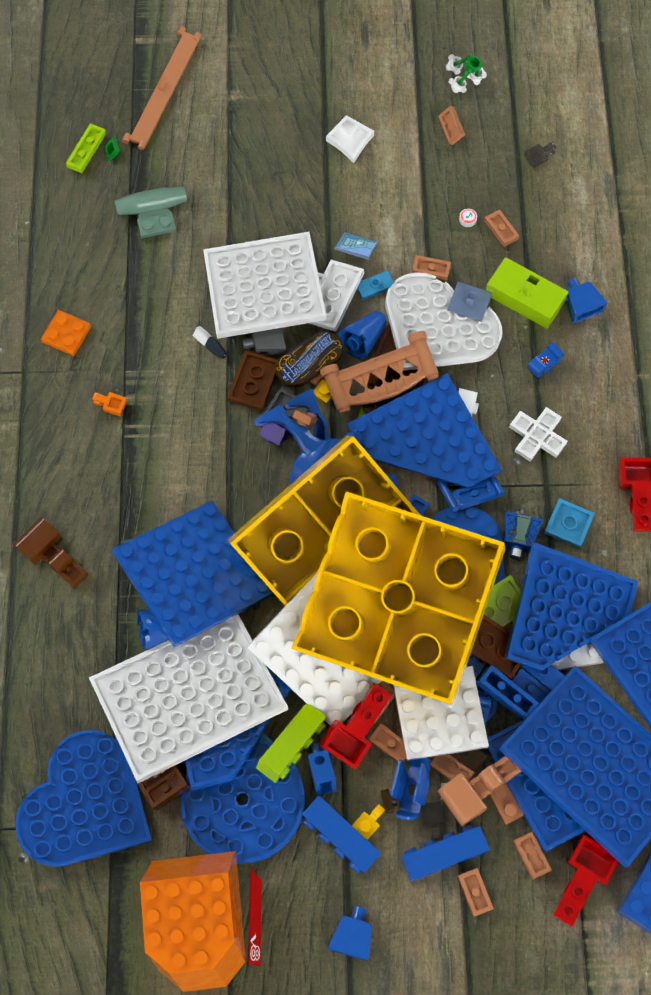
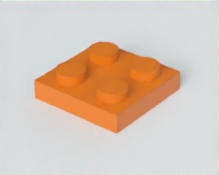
[41,310,91,356]

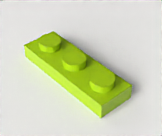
[66,123,106,173]

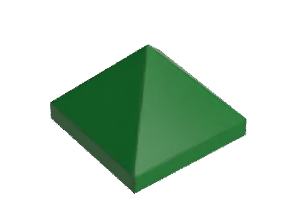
[104,136,121,162]

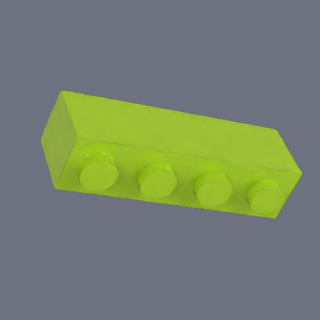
[256,703,327,783]

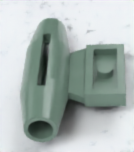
[115,187,187,238]

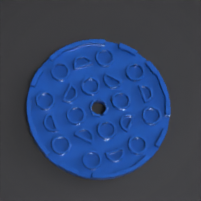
[180,739,305,864]

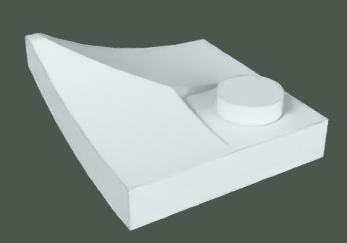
[326,115,374,163]

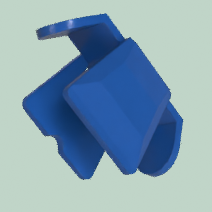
[390,757,431,820]

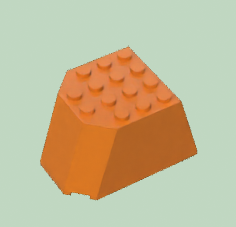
[140,851,246,992]

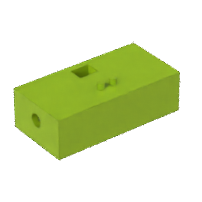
[486,257,569,329]

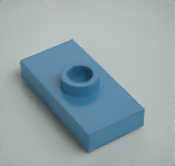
[357,271,394,300]

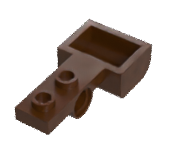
[13,517,89,589]

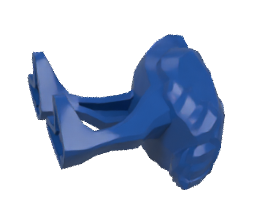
[254,389,361,485]

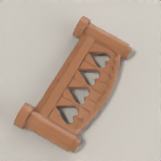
[320,331,439,414]

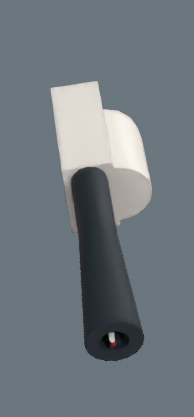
[193,326,227,359]

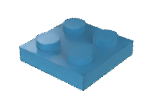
[544,498,595,549]

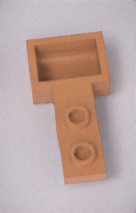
[437,756,522,827]

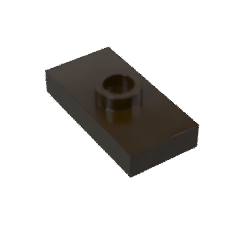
[450,749,487,772]

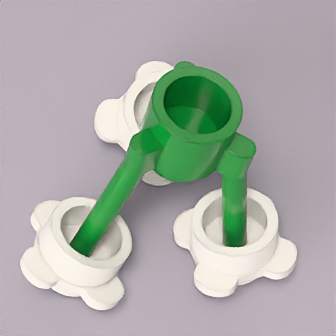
[446,54,487,93]

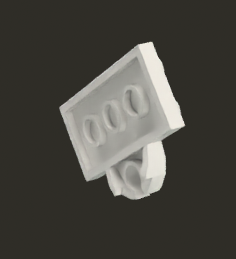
[309,260,364,332]

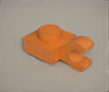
[92,392,127,417]

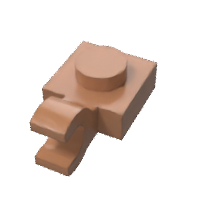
[292,410,318,428]

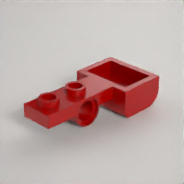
[618,457,651,532]
[320,683,392,770]
[552,835,618,927]

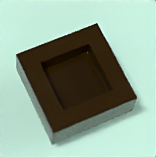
[381,789,397,814]

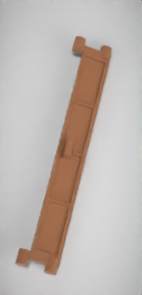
[122,26,202,150]

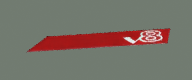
[248,869,262,967]

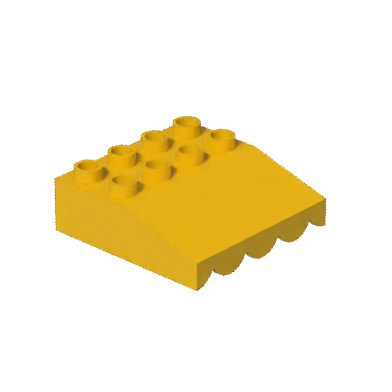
[228,436,421,606]
[291,492,505,705]

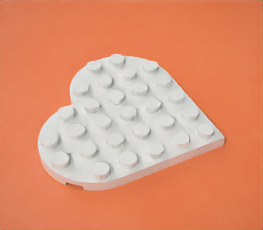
[385,273,502,371]

